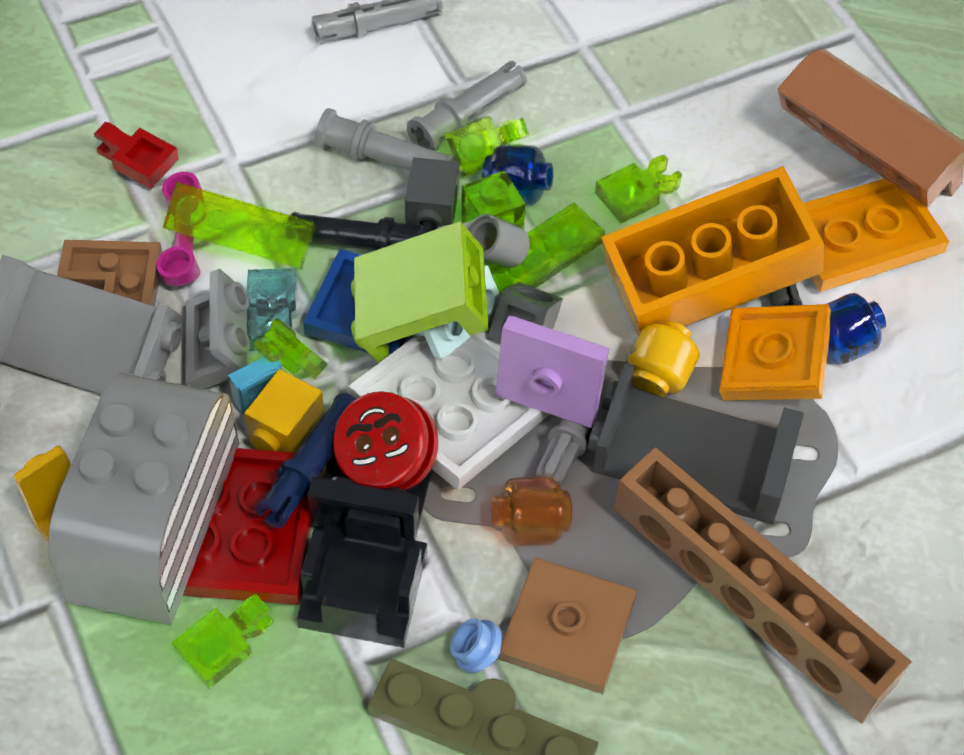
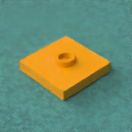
[719,304,832,401]

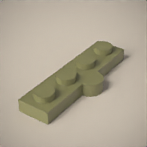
[367,658,599,755]

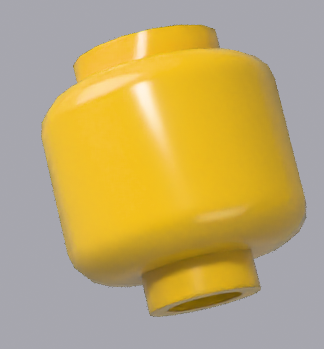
[626,321,700,398]

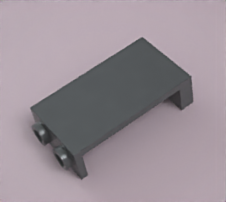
[587,363,804,524]

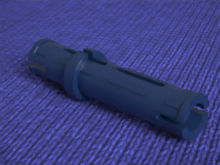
[255,393,356,528]

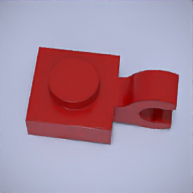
[94,122,178,189]

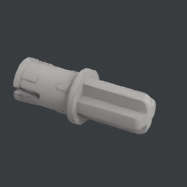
[536,407,600,489]

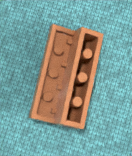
[777,48,964,208]

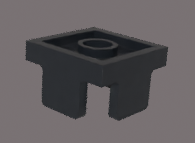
[297,509,428,648]

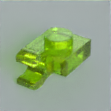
[444,116,529,176]
[253,318,328,379]
[172,594,274,689]

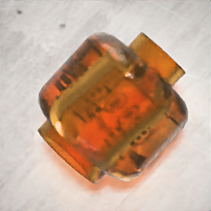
[491,477,572,546]

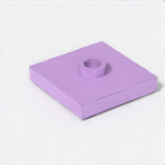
[495,315,609,428]

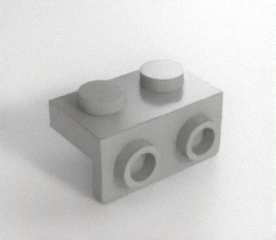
[185,268,250,389]

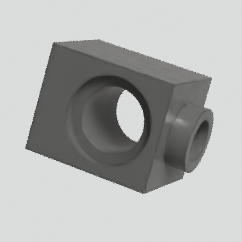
[405,157,459,230]
[487,282,563,343]

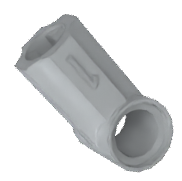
[437,214,530,269]

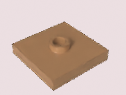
[499,557,637,694]

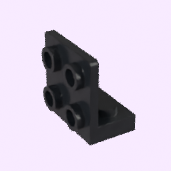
[308,454,433,541]

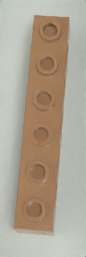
[613,447,912,724]

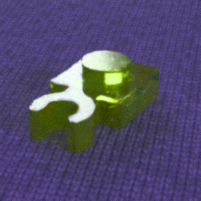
[595,155,682,224]

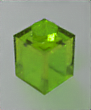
[461,170,526,230]

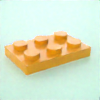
[803,178,949,292]

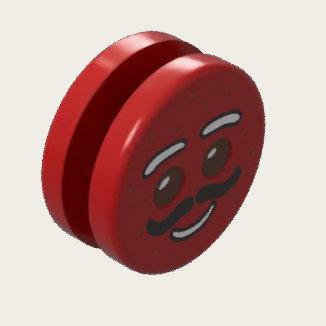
[333,391,439,490]

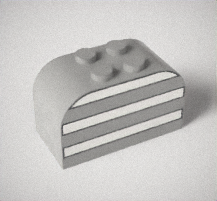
[48,373,240,625]

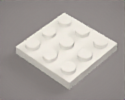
[348,331,550,490]

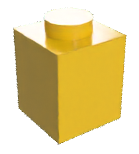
[244,369,325,453]

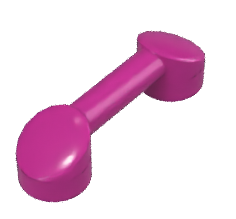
[156,172,205,286]

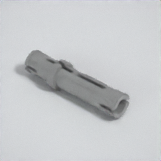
[311,0,443,44]

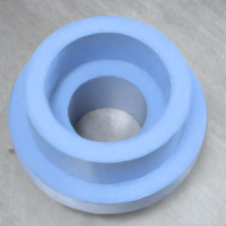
[450,618,502,673]

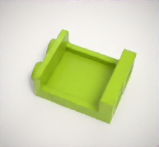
[351,221,488,363]

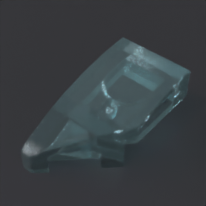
[246,268,297,351]

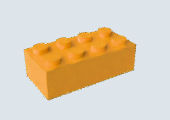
[601,166,824,337]

